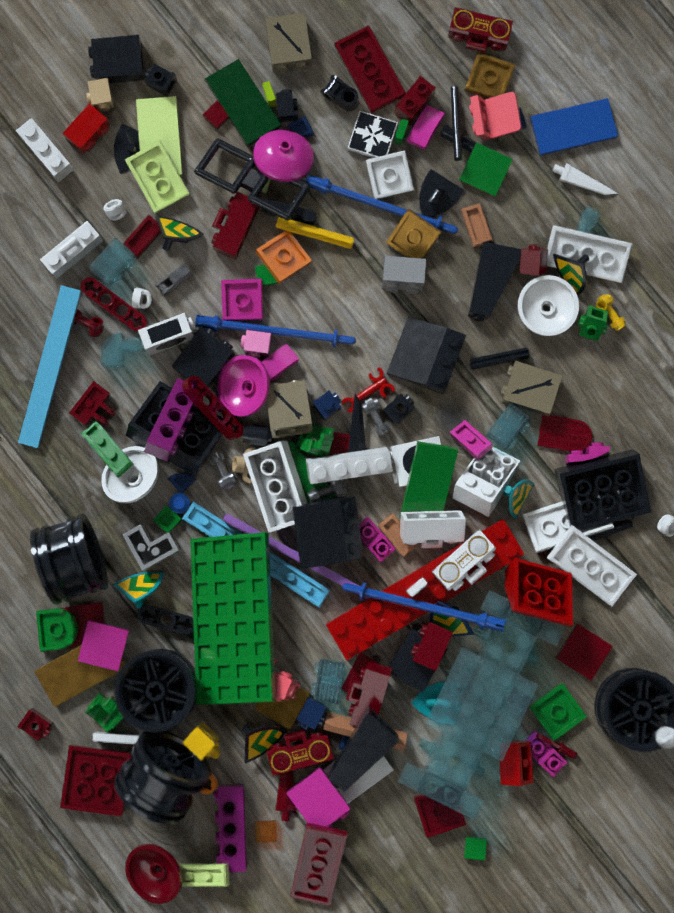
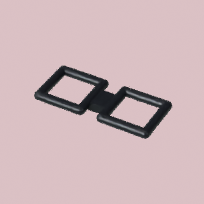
[194,139,310,221]

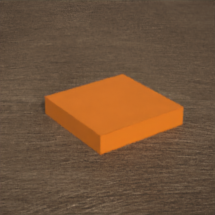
[255,231,312,284]

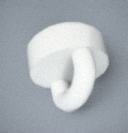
[103,199,126,221]
[132,287,152,309]
[657,514,674,537]
[655,726,674,749]

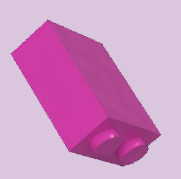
[286,766,350,828]

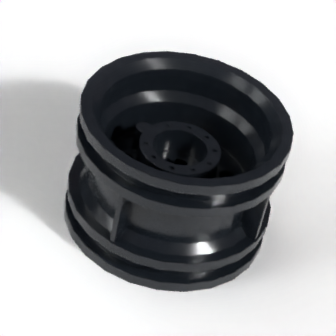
[30,513,108,605]
[114,648,196,732]
[594,668,674,752]
[114,731,211,825]

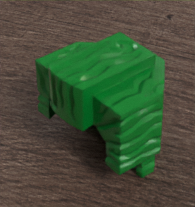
[296,424,335,457]
[84,693,123,733]

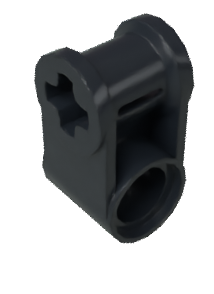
[320,75,359,111]

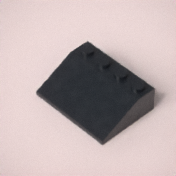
[125,381,228,477]
[554,449,651,531]

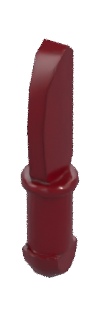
[536,733,578,759]

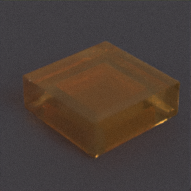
[255,820,277,843]

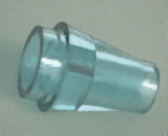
[576,206,601,233]

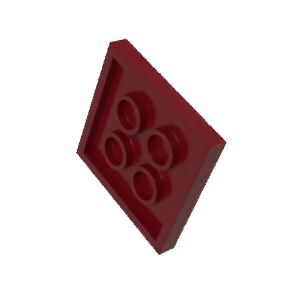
[60,744,132,817]

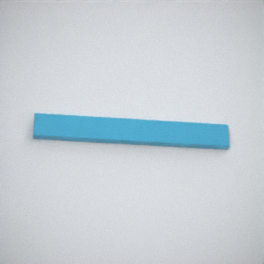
[18,285,82,448]
[182,502,331,608]

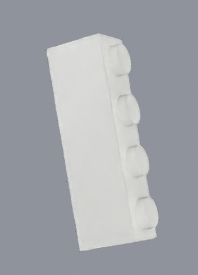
[306,447,392,484]

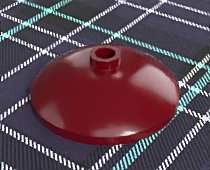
[125,844,182,904]

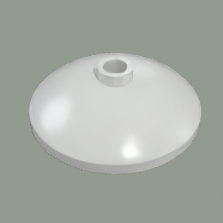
[518,275,579,336]
[102,446,159,504]

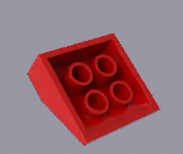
[505,558,573,627]

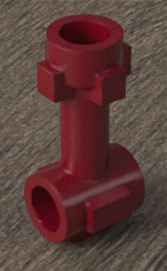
[73,309,104,337]

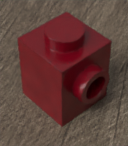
[520,244,548,276]

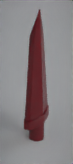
[275,772,296,821]

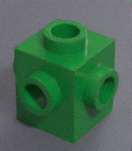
[577,305,608,341]

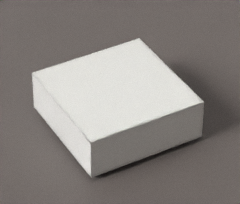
[406,577,427,597]

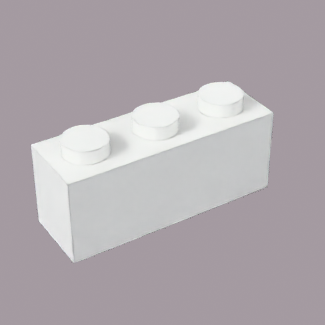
[16,118,74,183]

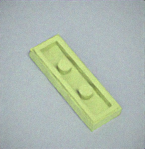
[178,864,230,887]

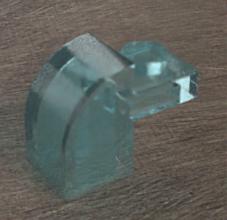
[101,333,145,368]

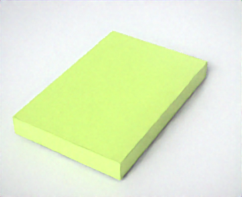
[125,140,190,214]

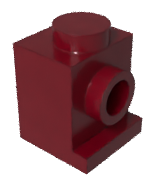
[17,708,53,741]

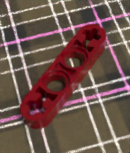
[81,277,148,333]
[182,376,243,441]

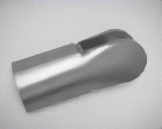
[155,264,192,296]

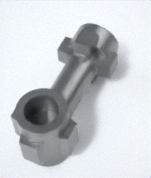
[362,398,390,436]
[209,451,238,490]
[307,480,347,503]

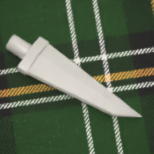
[552,163,618,195]

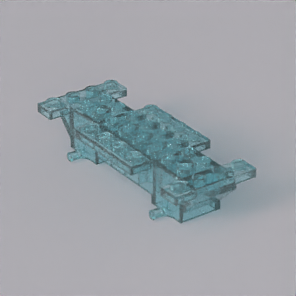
[398,590,565,820]

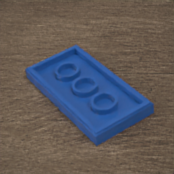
[530,98,618,156]

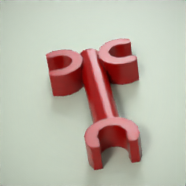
[341,367,395,413]

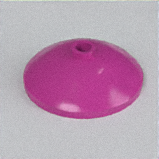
[253,130,314,182]
[217,355,270,417]

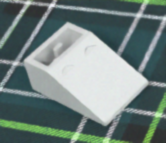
[453,447,520,517]

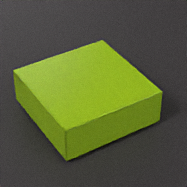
[262,81,277,108]

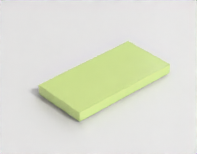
[136,96,183,176]

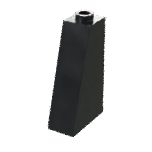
[468,242,521,322]
[329,706,399,792]

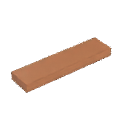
[323,711,407,751]

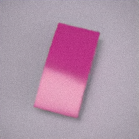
[407,105,445,150]
[262,344,299,383]
[565,443,610,464]
[359,516,396,562]
[525,731,568,777]

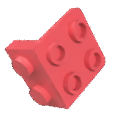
[469,92,522,141]

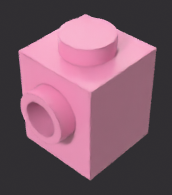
[241,330,272,358]

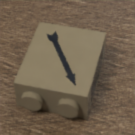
[265,13,312,73]
[500,361,563,417]
[267,380,313,438]

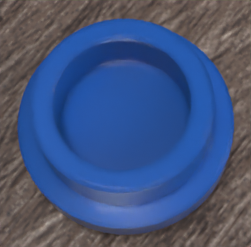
[169,493,190,513]

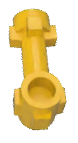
[596,294,626,331]

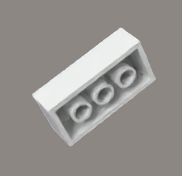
[243,440,308,533]

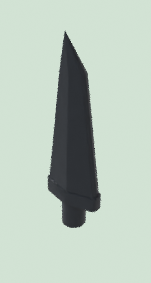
[348,393,367,453]

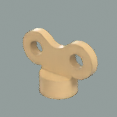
[232,448,256,483]

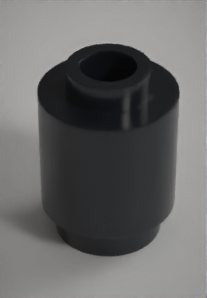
[243,425,273,447]

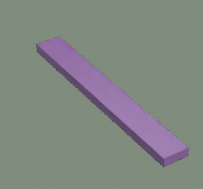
[223,513,369,599]

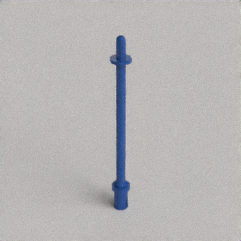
[305,174,458,234]
[195,315,356,348]
[342,582,506,632]

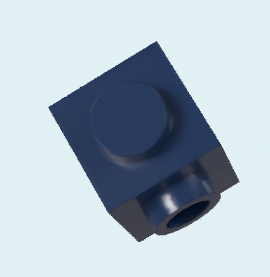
[313,390,342,421]
[296,696,327,731]

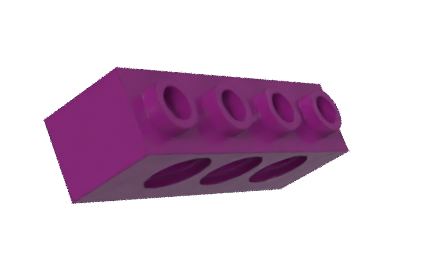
[144,378,197,462]
[214,783,247,872]

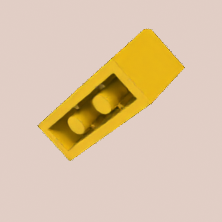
[183,721,221,760]

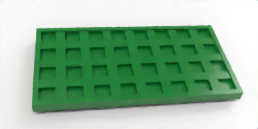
[190,532,276,705]

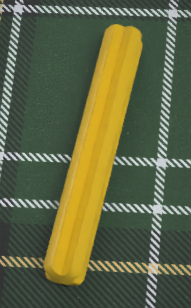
[276,217,354,249]

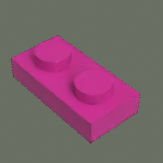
[450,420,493,460]

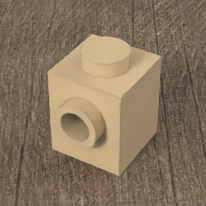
[86,78,114,112]

